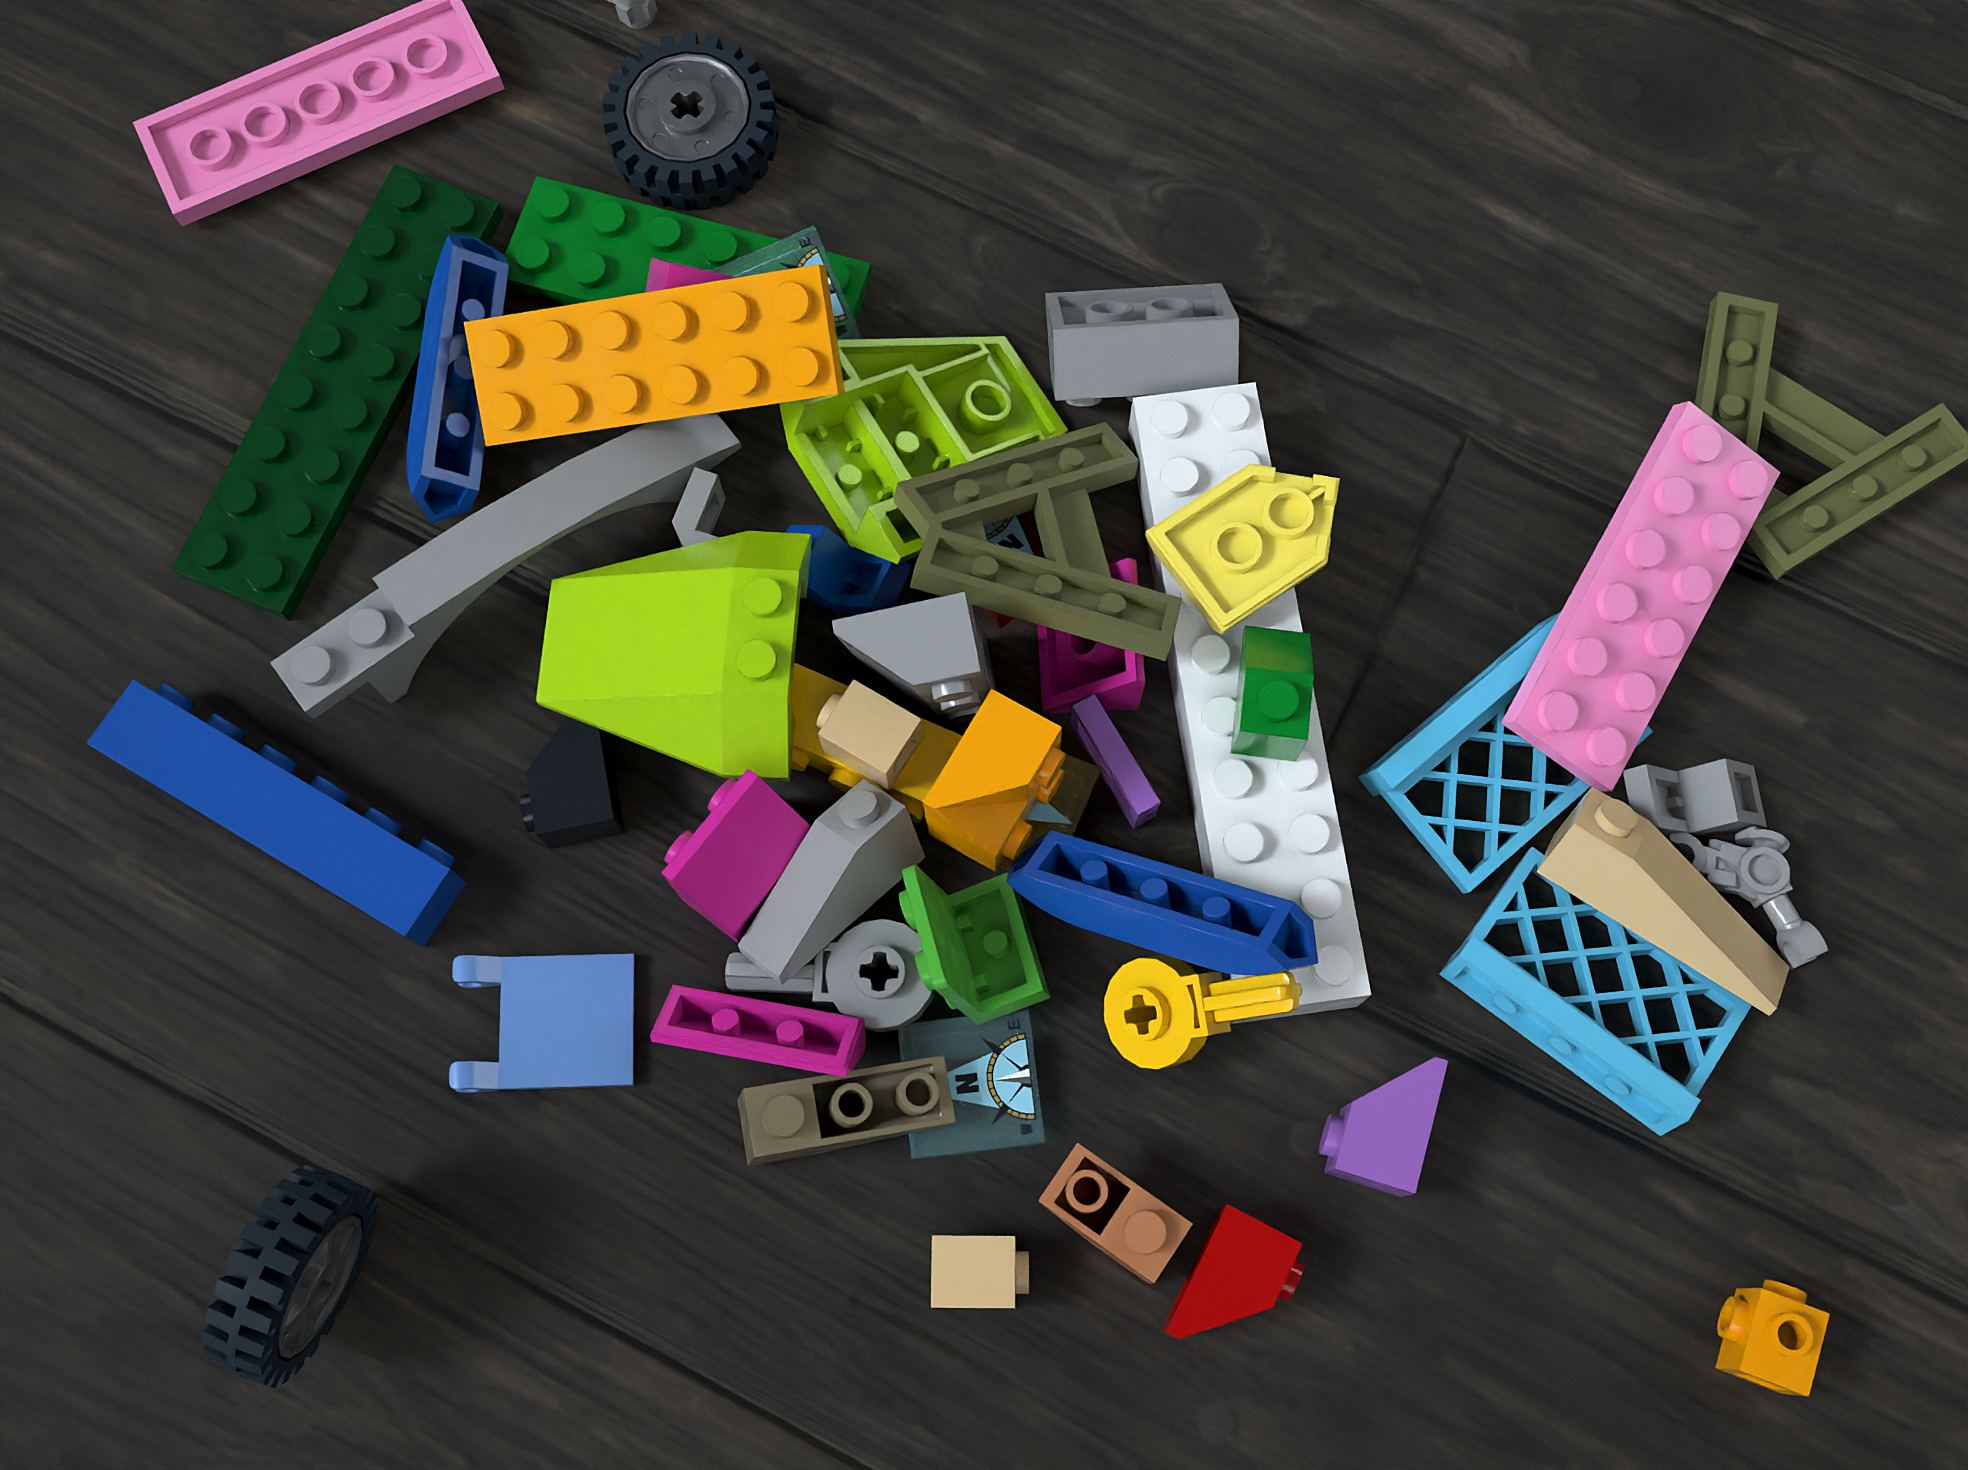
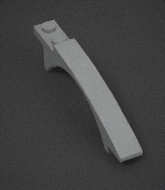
[270,413,742,719]

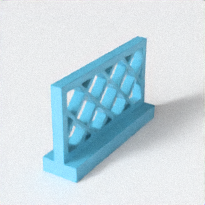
[1357,612,1653,894]
[1439,847,1752,1136]

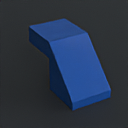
[786,525,913,617]

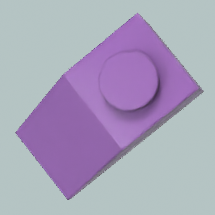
[1319,1057,1448,1197]

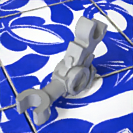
[1666,826,1828,970]

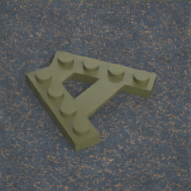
[1695,291,1968,580]
[894,422,1182,661]

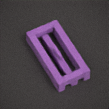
[1070,694,1161,830]

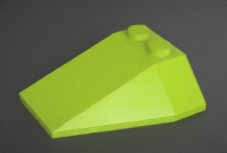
[779,336,1068,564]
[536,531,812,782]

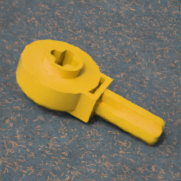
[1104,956,1302,1069]

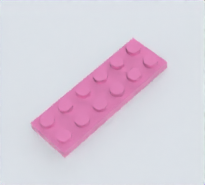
[133,0,505,227]
[1501,401,1781,791]

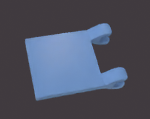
[449,953,635,1093]

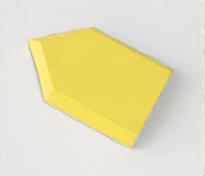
[1145,463,1340,635]

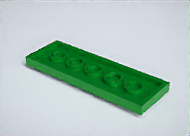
[505,176,872,340]

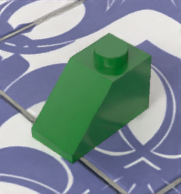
[1230,625,1314,762]

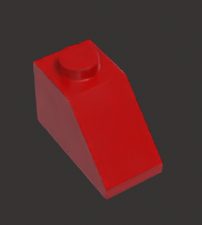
[1161,1204,1305,1339]

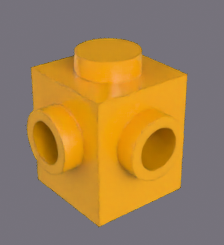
[1715,1280,1830,1397]

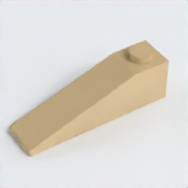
[1536,786,1790,1016]

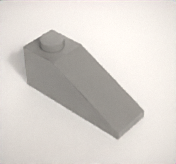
[738,779,925,985]

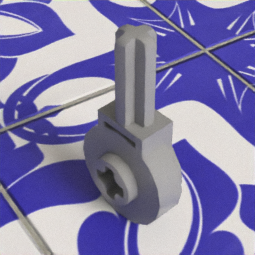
[725,919,935,1033]

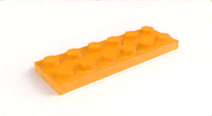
[464,264,845,446]

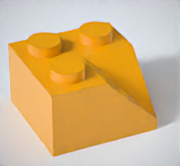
[923,689,1066,872]

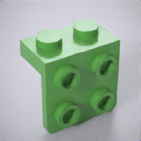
[899,864,1051,1025]

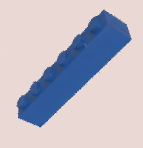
[86,680,467,948]

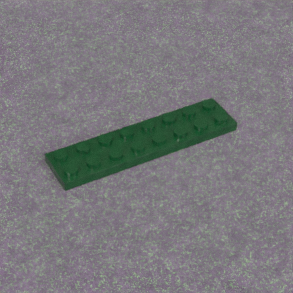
[171,164,504,621]

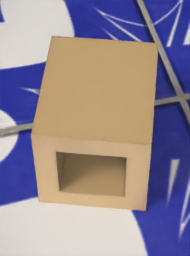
[816,679,924,791]
[931,1235,1029,1308]

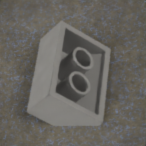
[1045,283,1239,406]
[832,592,997,722]

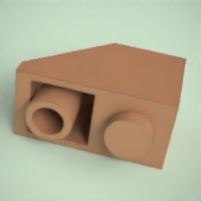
[1038,1143,1193,1284]

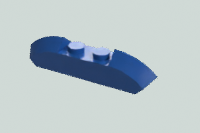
[407,235,509,523]
[1006,830,1318,975]

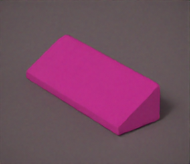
[650,984,866,1077]

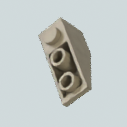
[738,1055,956,1166]

